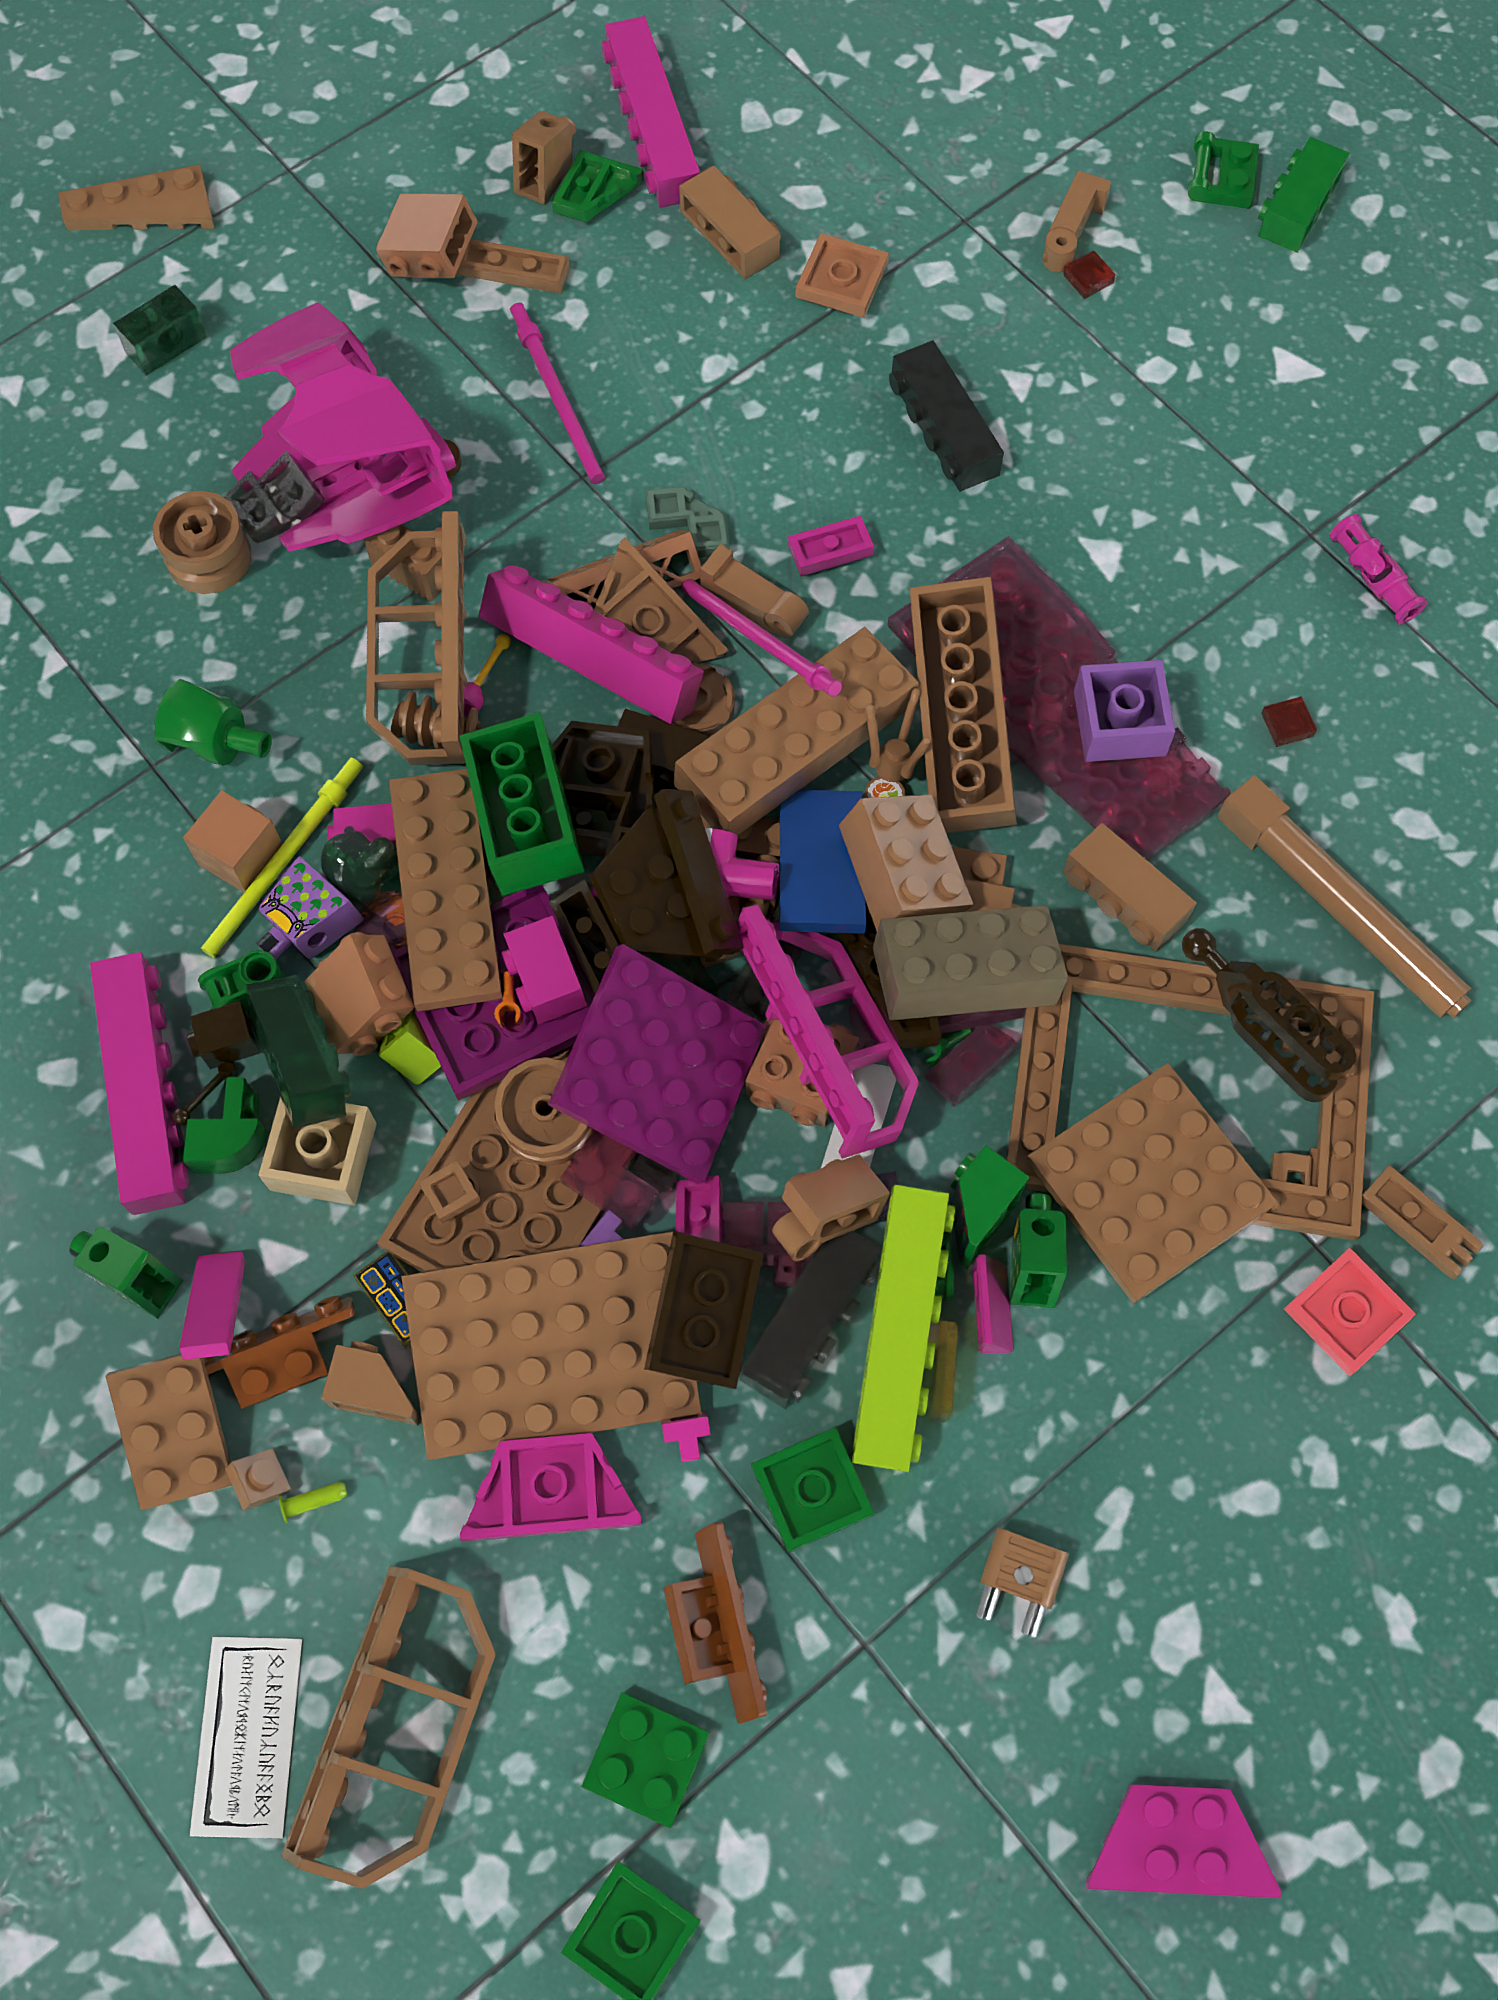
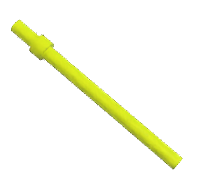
[201,758,363,958]

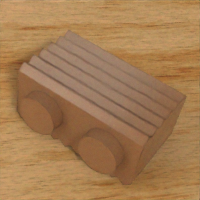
[364,524,442,601]

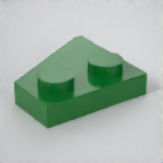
[552,150,644,222]

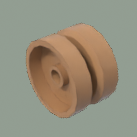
[153,490,252,594]
[494,1057,594,1166]

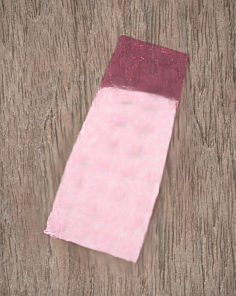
[887,536,1231,860]

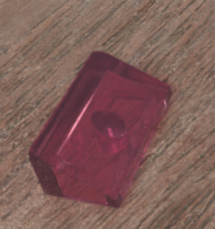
[924,1021,1018,1107]

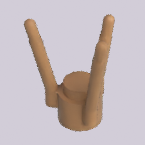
[866,688,931,782]

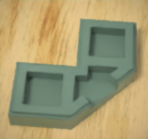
[645,486,730,558]

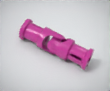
[1329,514,1428,625]

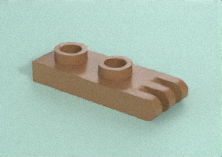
[1362,1165,1483,1279]

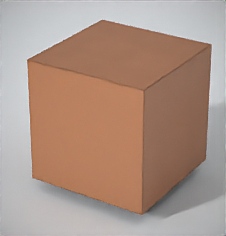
[183,790,283,893]

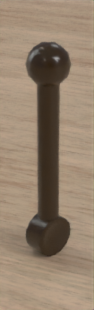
[173,1062,236,1125]

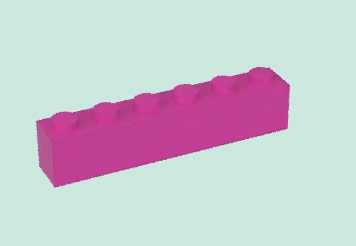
[601,16,700,208]
[478,565,704,724]
[90,952,190,1215]

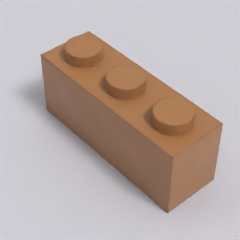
[679,165,781,279]
[1063,823,1197,952]

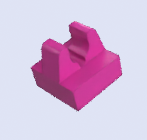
[661,1410,711,1462]

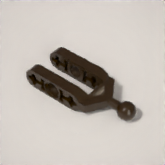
[1182,928,1356,1102]

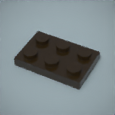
[644,1232,764,1389]

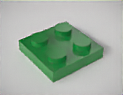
[751,1427,874,1554]
[581,1692,710,1829]
[560,1861,701,2000]

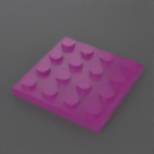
[392,885,595,1101]
[548,944,766,1183]

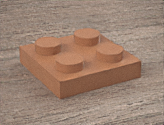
[795,233,889,318]

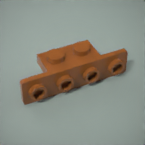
[204,1296,355,1409]
[664,1522,767,1724]

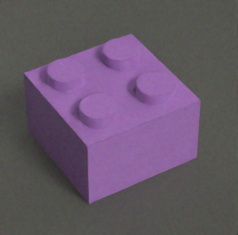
[1074,660,1175,762]

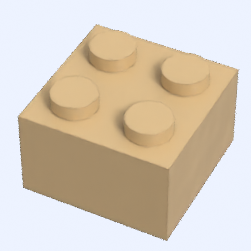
[258,1092,377,1206]

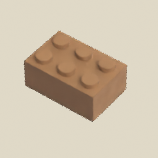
[839,795,973,931]

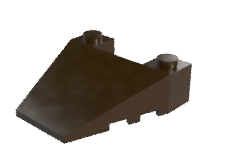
[483,721,658,860]

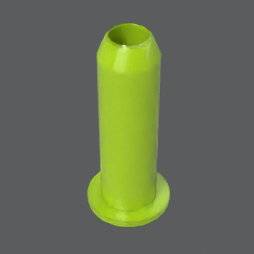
[278,1482,348,1523]

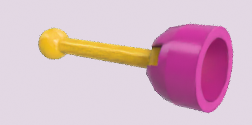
[464,634,511,716]

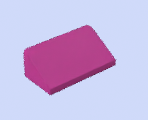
[972,1255,1013,1354]

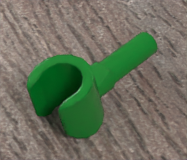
[916,1025,971,1067]

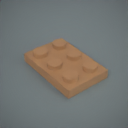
[105,1353,232,1511]

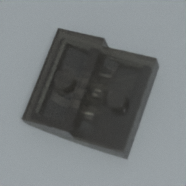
[224,451,326,544]

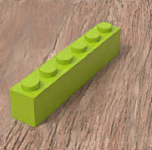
[851,1185,955,1472]

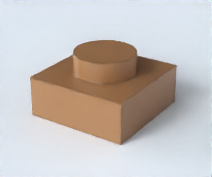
[418,1160,481,1224]
[225,1448,291,1511]

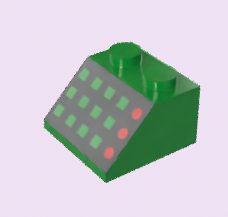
[950,1145,1030,1270]

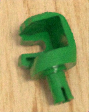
[154,679,272,766]

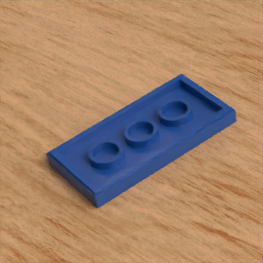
[779,790,866,933]

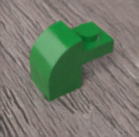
[183,1077,268,1174]

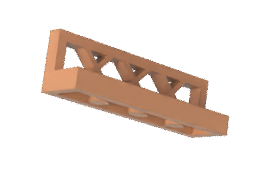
[541,529,702,610]

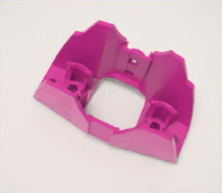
[230,302,456,552]

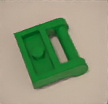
[1188,131,1259,209]

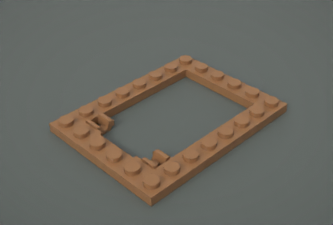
[1006,944,1374,1241]

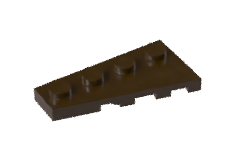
[837,900,942,1049]

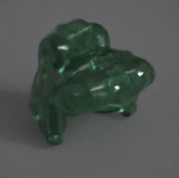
[321,826,399,905]

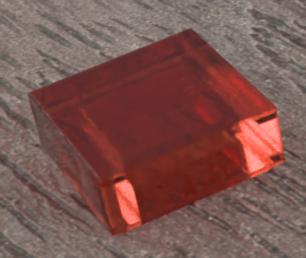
[1063,251,1116,299]
[1261,696,1317,747]

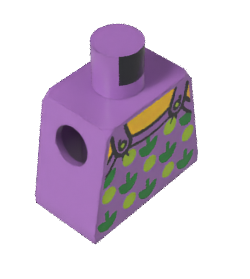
[256,856,364,960]

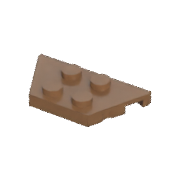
[594,538,728,664]

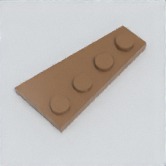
[58,164,215,230]

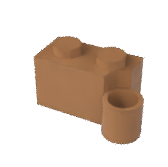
[772,1154,890,1261]

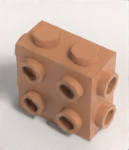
[376,194,478,278]
[304,932,415,1056]
[745,1018,859,1127]

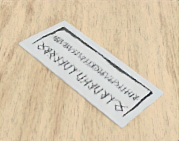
[190,1637,302,1839]

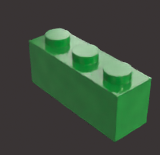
[1258,137,1350,253]

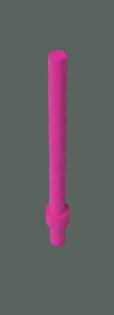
[510,302,605,484]

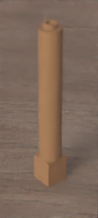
[1217,775,1472,1019]

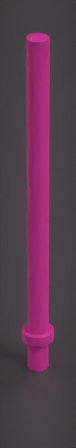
[681,579,842,697]

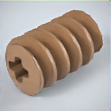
[391,691,481,749]

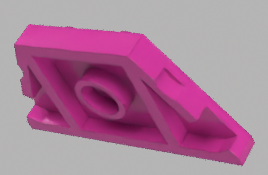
[460,1433,642,1542]
[1086,1785,1281,1898]

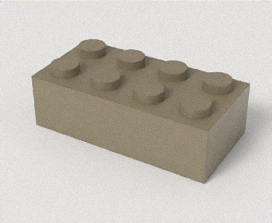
[873,905,1068,1020]

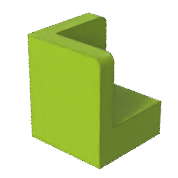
[379,1010,441,1085]

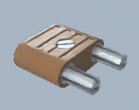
[976,1527,1069,1638]

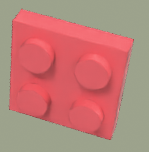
[1284,1248,1416,1377]

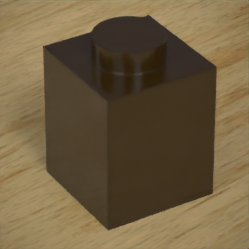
[187,1001,260,1069]

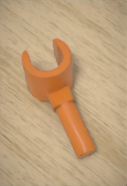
[494,971,524,1028]

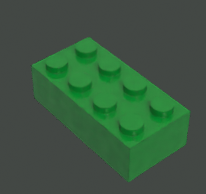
[459,712,585,896]

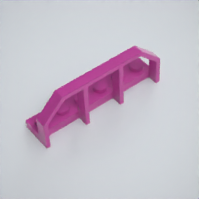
[737,905,919,1159]

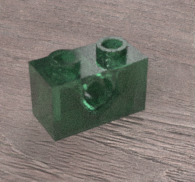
[113,285,207,376]

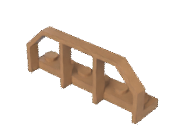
[366,511,467,765]
[281,1566,496,1889]

